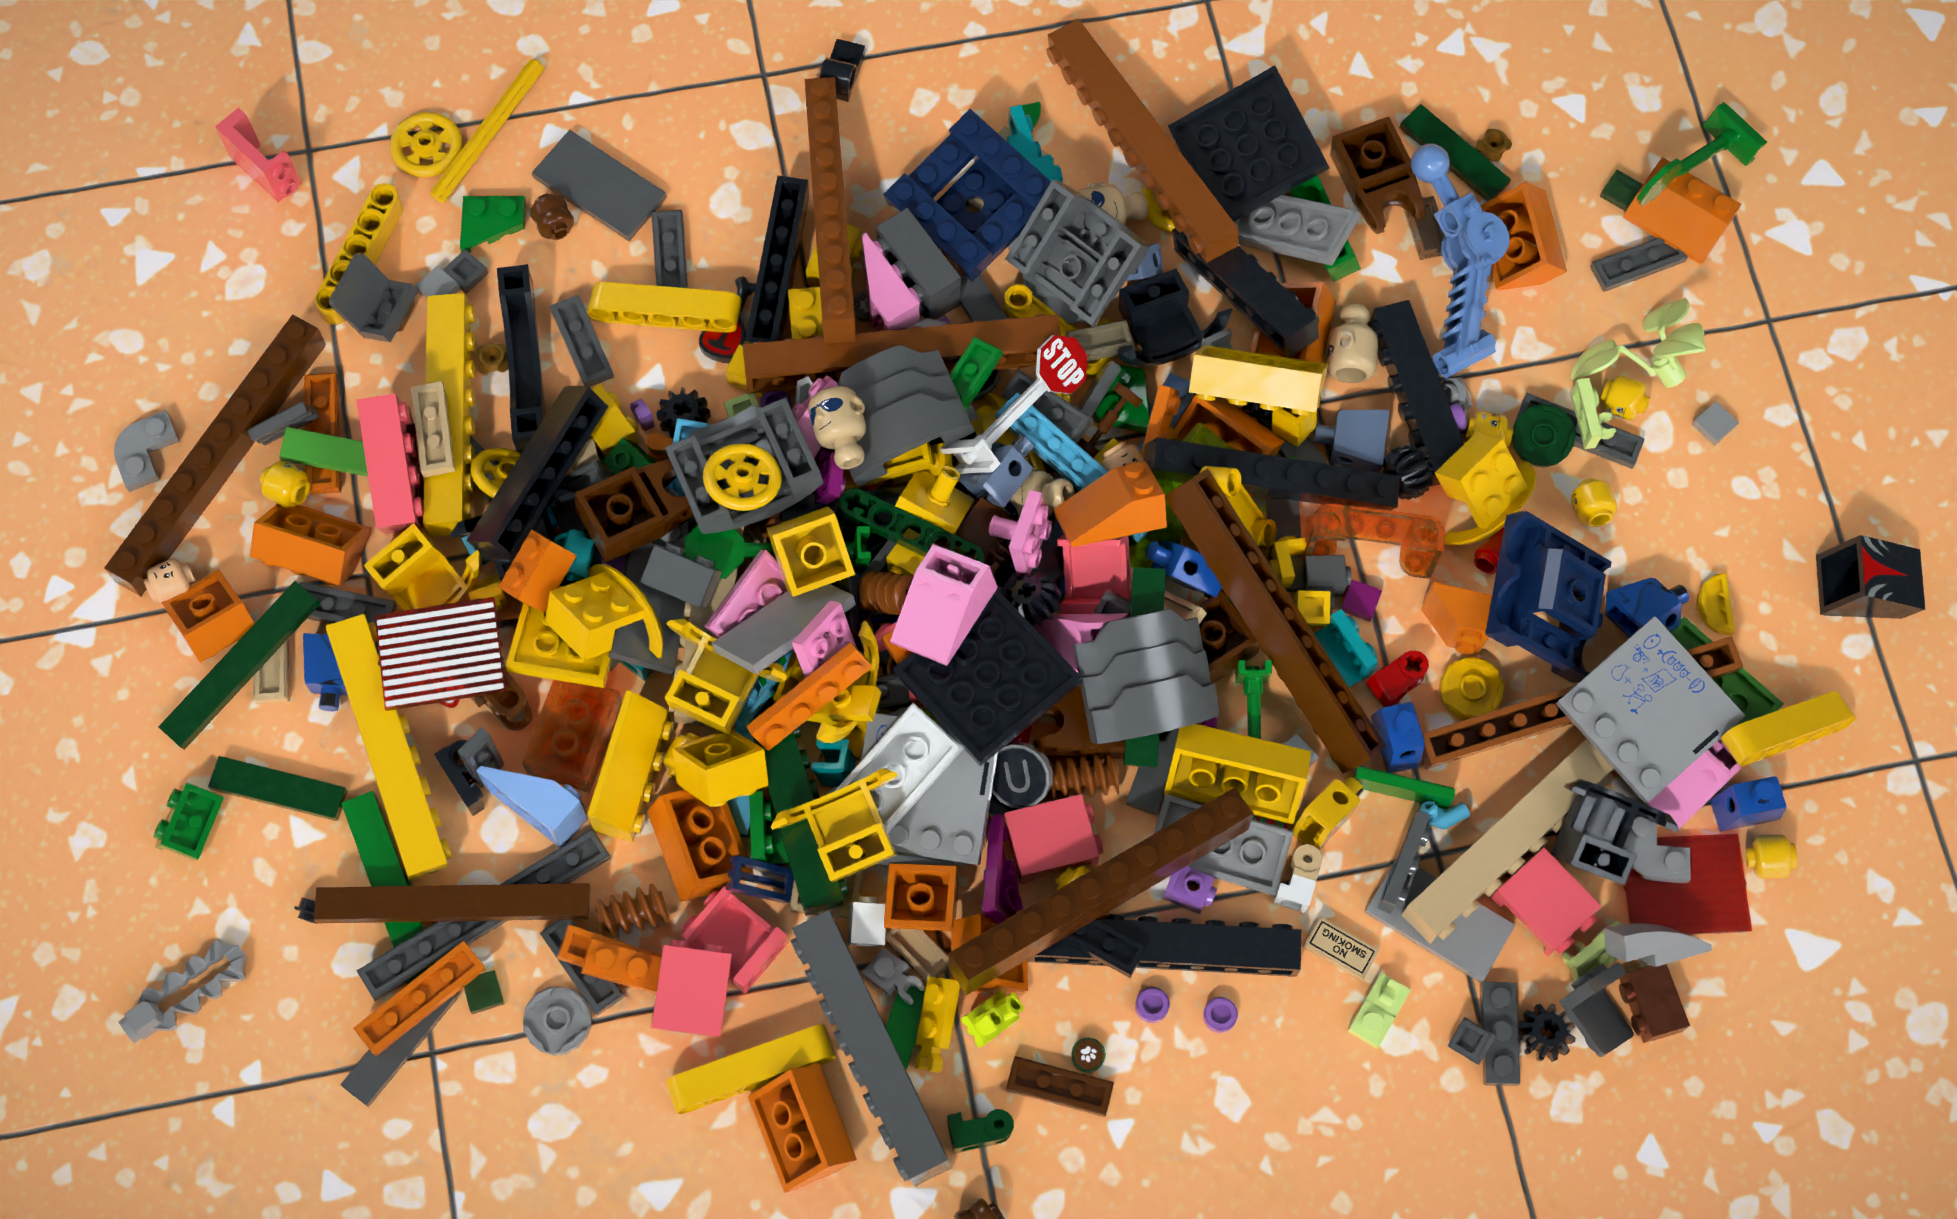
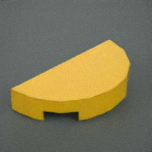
[1696,572,1735,636]

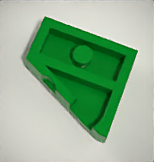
[460,196,526,253]
[1093,364,1150,433]

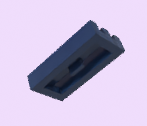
[726,855,794,904]

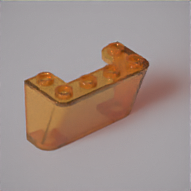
[1303,503,1445,579]

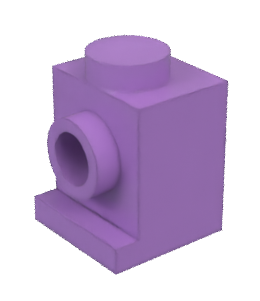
[1163,866,1218,914]

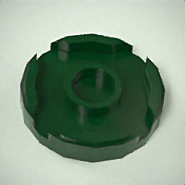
[1512,404,1576,468]

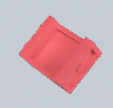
[215,107,301,203]
[1057,534,1131,614]
[1004,794,1103,884]
[1490,848,1602,957]
[681,886,789,994]
[650,940,732,1037]

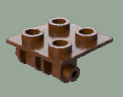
[943,496,1015,582]

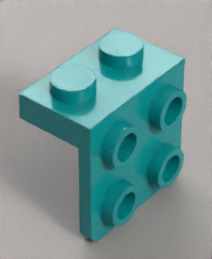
[1314,609,1378,688]

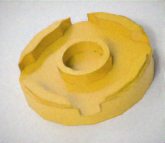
[1439,657,1505,720]

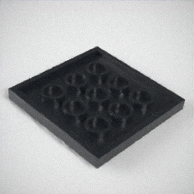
[1168,65,1330,222]
[893,589,1082,766]

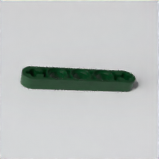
[839,488,985,564]

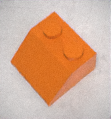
[498,530,577,613]
[161,569,255,663]
[1421,582,1492,655]
[884,863,959,931]
[951,914,1028,992]

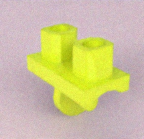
[961,990,1024,1048]

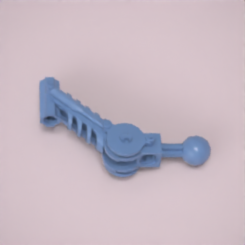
[1410,143,1510,379]

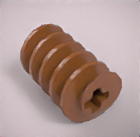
[858,571,914,615]
[1050,753,1119,801]
[596,883,670,939]

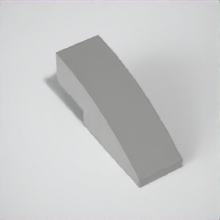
[1604,923,1712,967]

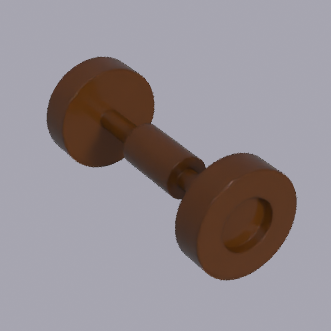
[1077,382,1143,458]

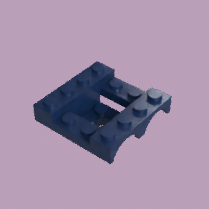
[883,109,1051,282]
[1485,511,1612,683]

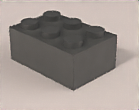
[875,208,961,320]

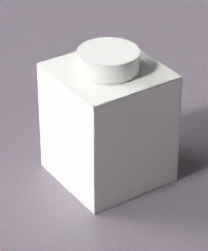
[847,897,886,947]

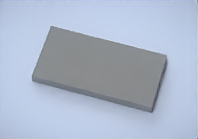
[1234,195,1360,266]
[712,584,856,674]
[1154,794,1294,896]
[1364,855,1515,983]

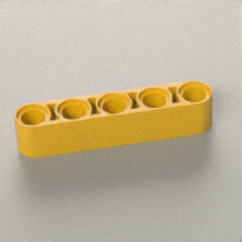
[315,183,403,325]
[587,282,742,333]
[1721,690,1857,767]
[665,1024,836,1115]

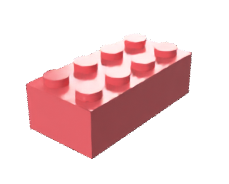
[356,393,424,534]

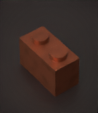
[1619,964,1690,1043]

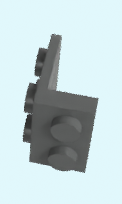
[329,253,419,342]
[1559,962,1634,1057]

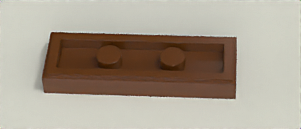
[1006,1056,1114,1117]

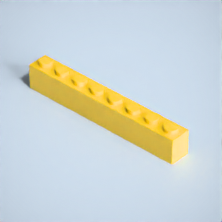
[423,293,476,537]
[325,614,452,881]

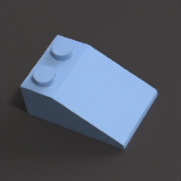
[477,766,588,848]

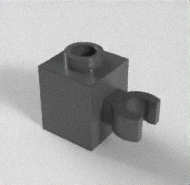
[1303,555,1351,616]

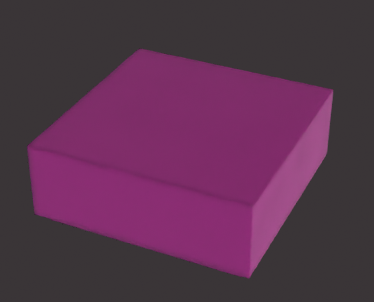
[1341,579,1382,622]

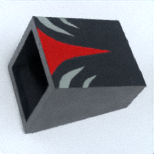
[1816,535,1926,619]

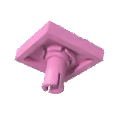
[989,490,1052,577]
[791,600,857,678]

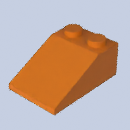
[1054,461,1167,548]

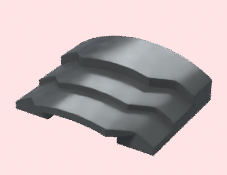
[1005,180,1150,327]
[838,345,975,487]
[665,398,824,534]
[1073,608,1220,744]

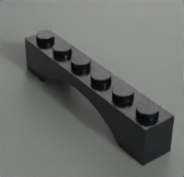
[497,264,546,453]

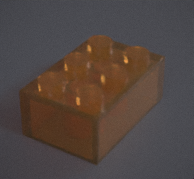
[522,680,623,793]

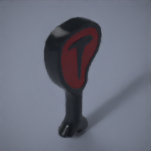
[699,276,756,364]

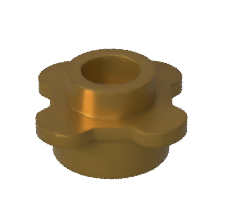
[1475,129,1512,162]
[476,343,508,375]

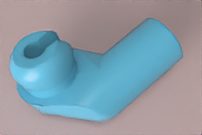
[1420,801,1470,830]

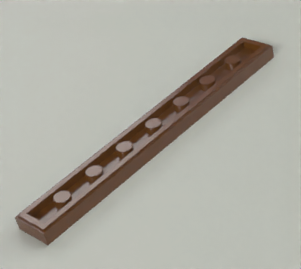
[314,883,591,924]

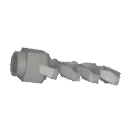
[118,939,247,1044]

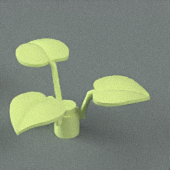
[1571,297,1706,388]

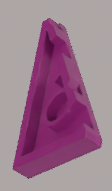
[982,813,1023,925]

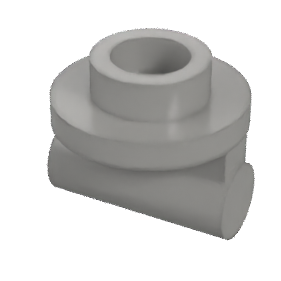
[1442,377,1473,411]

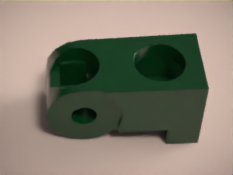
[946,1109,1014,1154]

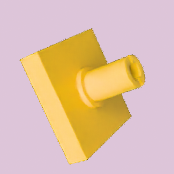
[895,466,975,534]

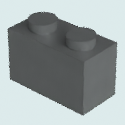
[640,542,723,608]

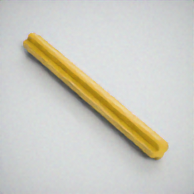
[430,59,544,203]

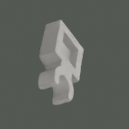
[862,947,925,1005]

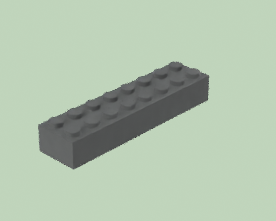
[790,910,952,1187]

